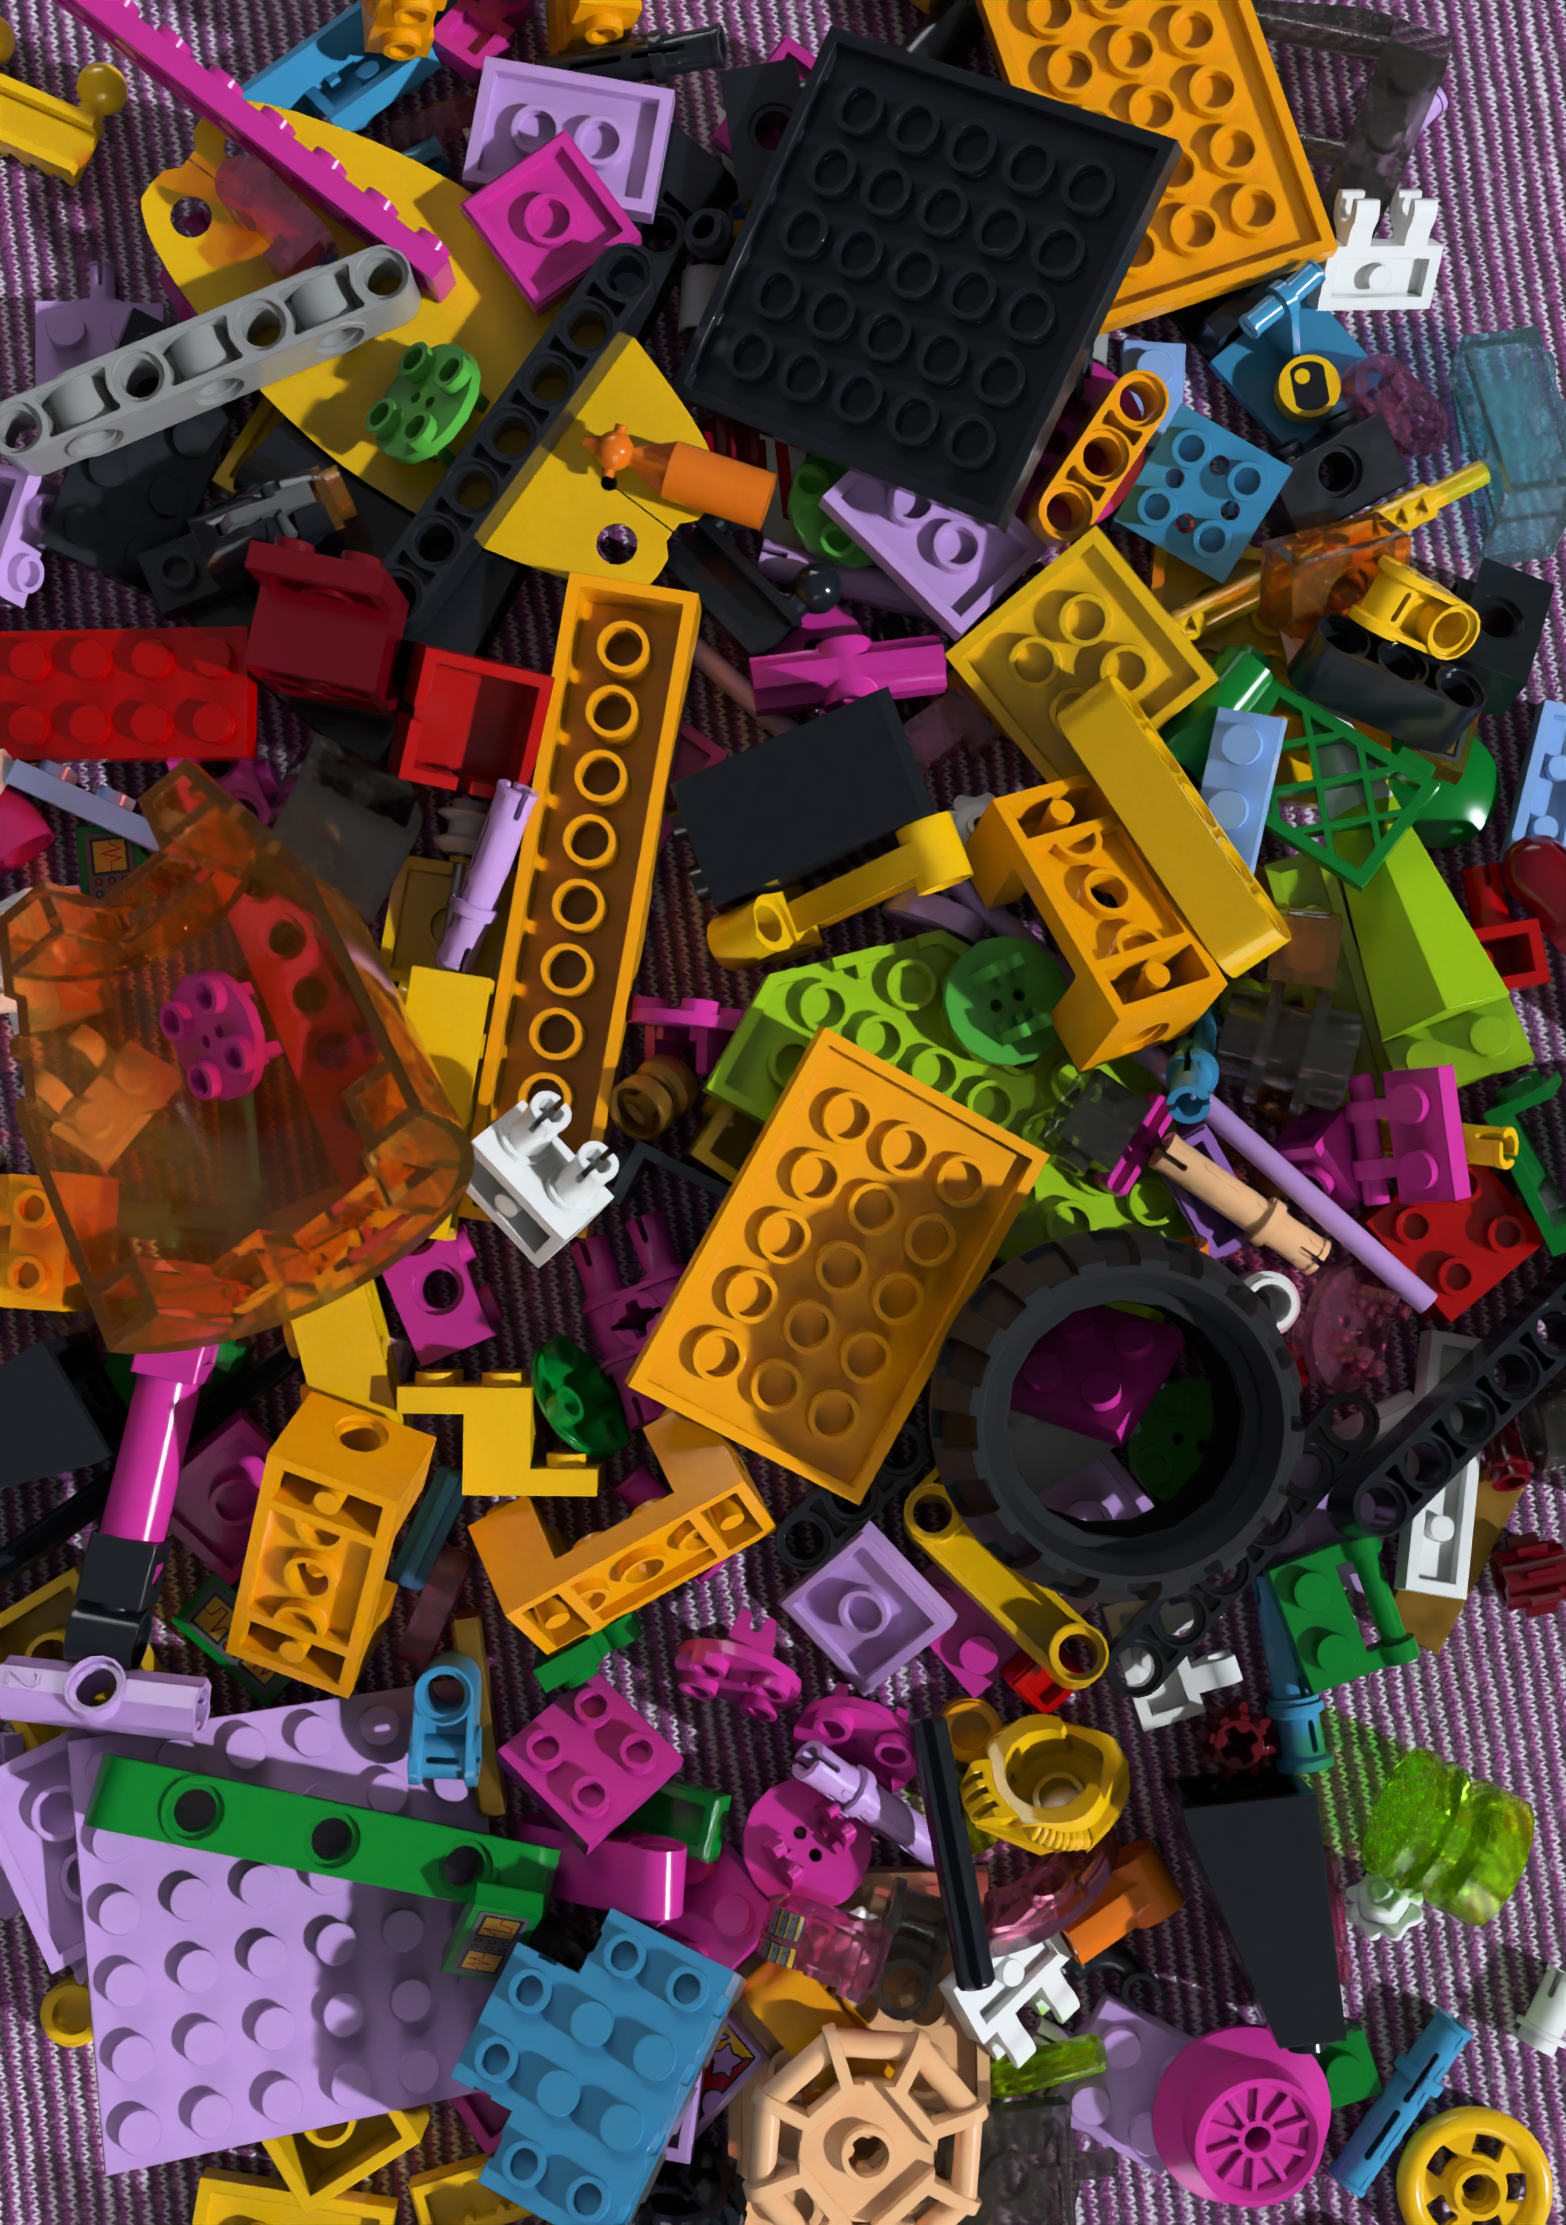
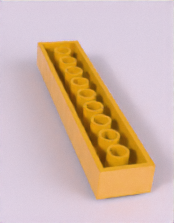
[457,571,702,1239]

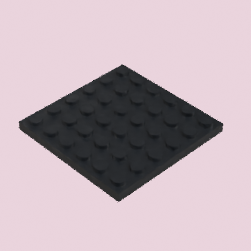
[671,26,1183,534]

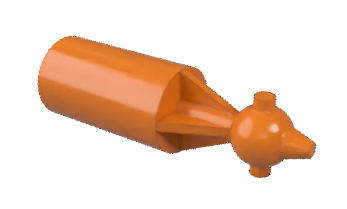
[582,423,777,531]

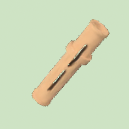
[1148,1132,1331,1275]

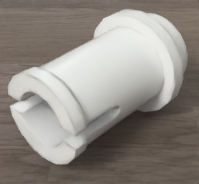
[1516,1963,1566,2057]

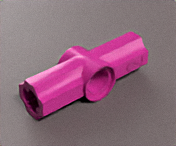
[749,634,947,717]

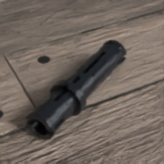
[535,23,729,85]

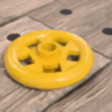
[1396,2106,1553,2225]

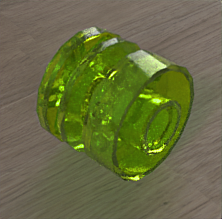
[1362,1746,1535,1927]

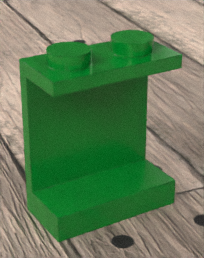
[1483,1068,1566,1257]

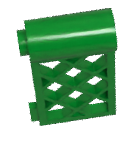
[1158,644,1440,893]

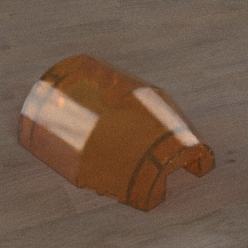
[0,758,475,1354]

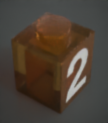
[1266,906,1343,988]

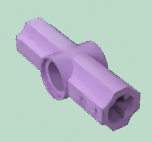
[0,1655,212,1742]

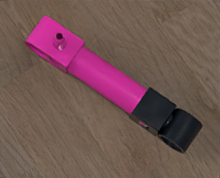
[63,1265,232,1671]

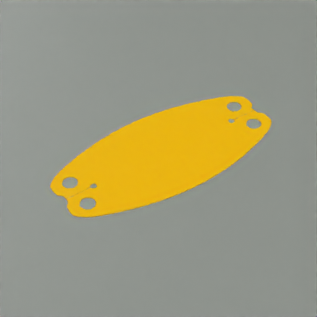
[141,100,710,585]

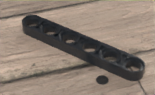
[1103,1392,1380,1698]

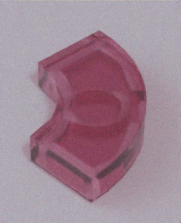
[983,1826,1120,1958]

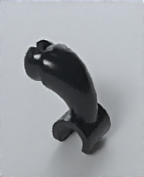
[1064,1941,1161,2011]

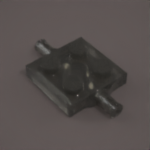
[919,2095,1119,2225]

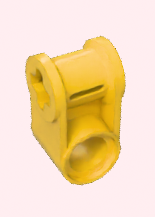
[1347,554,1481,660]

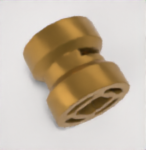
[608,1054,698,1141]

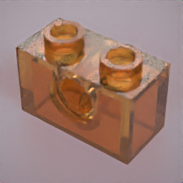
[1259,512,1412,639]

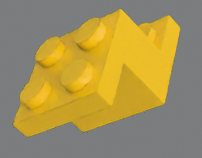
[396,1368,606,1497]

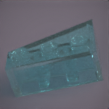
[1447,326,1566,564]

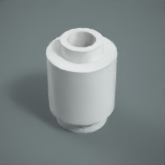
[1237,1271,1300,1334]

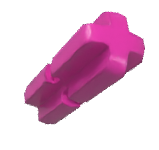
[1094,1092,1173,1197]

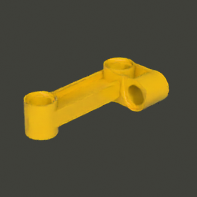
[706,811,974,971]
[902,1465,1109,1690]

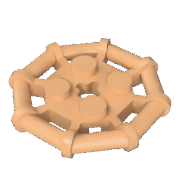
[742,2021,989,2225]

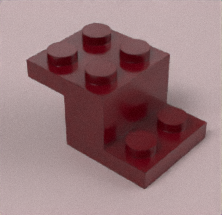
[243,536,410,719]

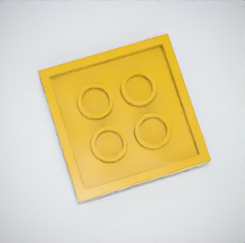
[945,525,1220,783]

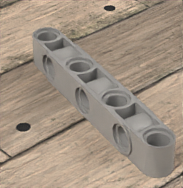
[0,245,422,477]

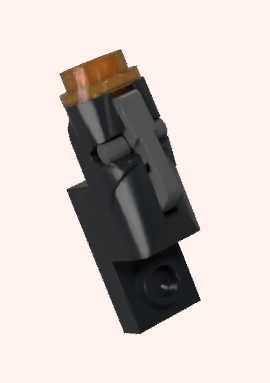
[136,465,358,621]

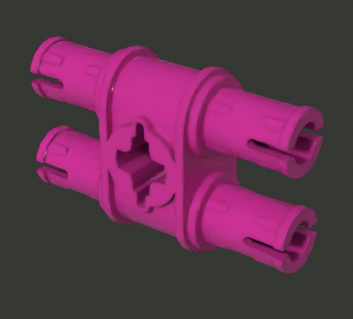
[569,1211,688,1430]

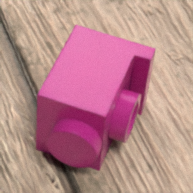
[1271,1107,1363,1211]

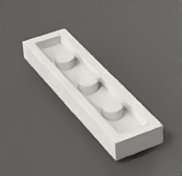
[1394,1329,1482,1600]

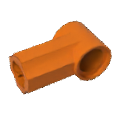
[1048,1838,1185,1965]

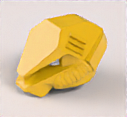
[959,1714,1130,1856]

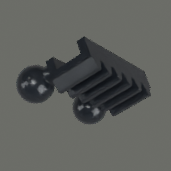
[663,514,842,663]

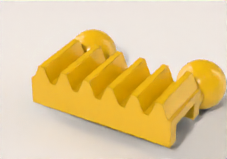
[0,16,128,187]

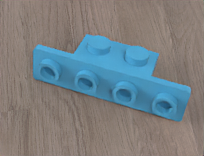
[240,0,459,132]

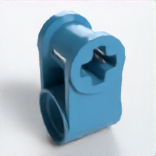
[407,1651,482,1787]

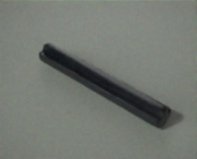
[910,1715,995,1992]

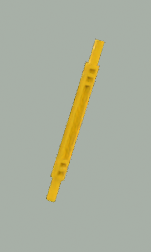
[1167,460,1491,642]

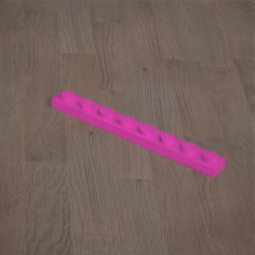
[52,0,456,303]

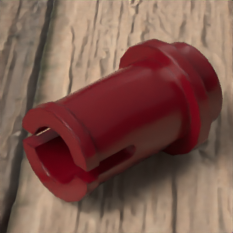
[1481,1416,1535,1492]

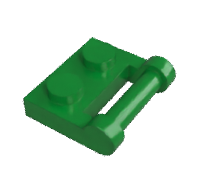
[1262,1536,1421,1695]

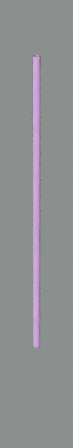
[693,635,1438,1314]

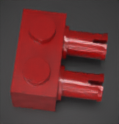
[1459,862,1551,993]

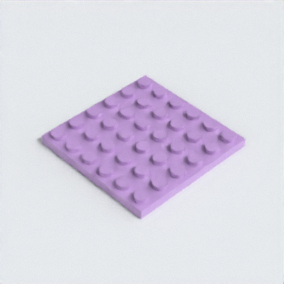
[67,1678,498,2176]

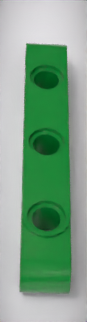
[83,1753,561,1919]

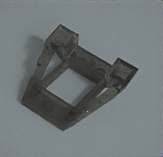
[1251,0,1452,239]

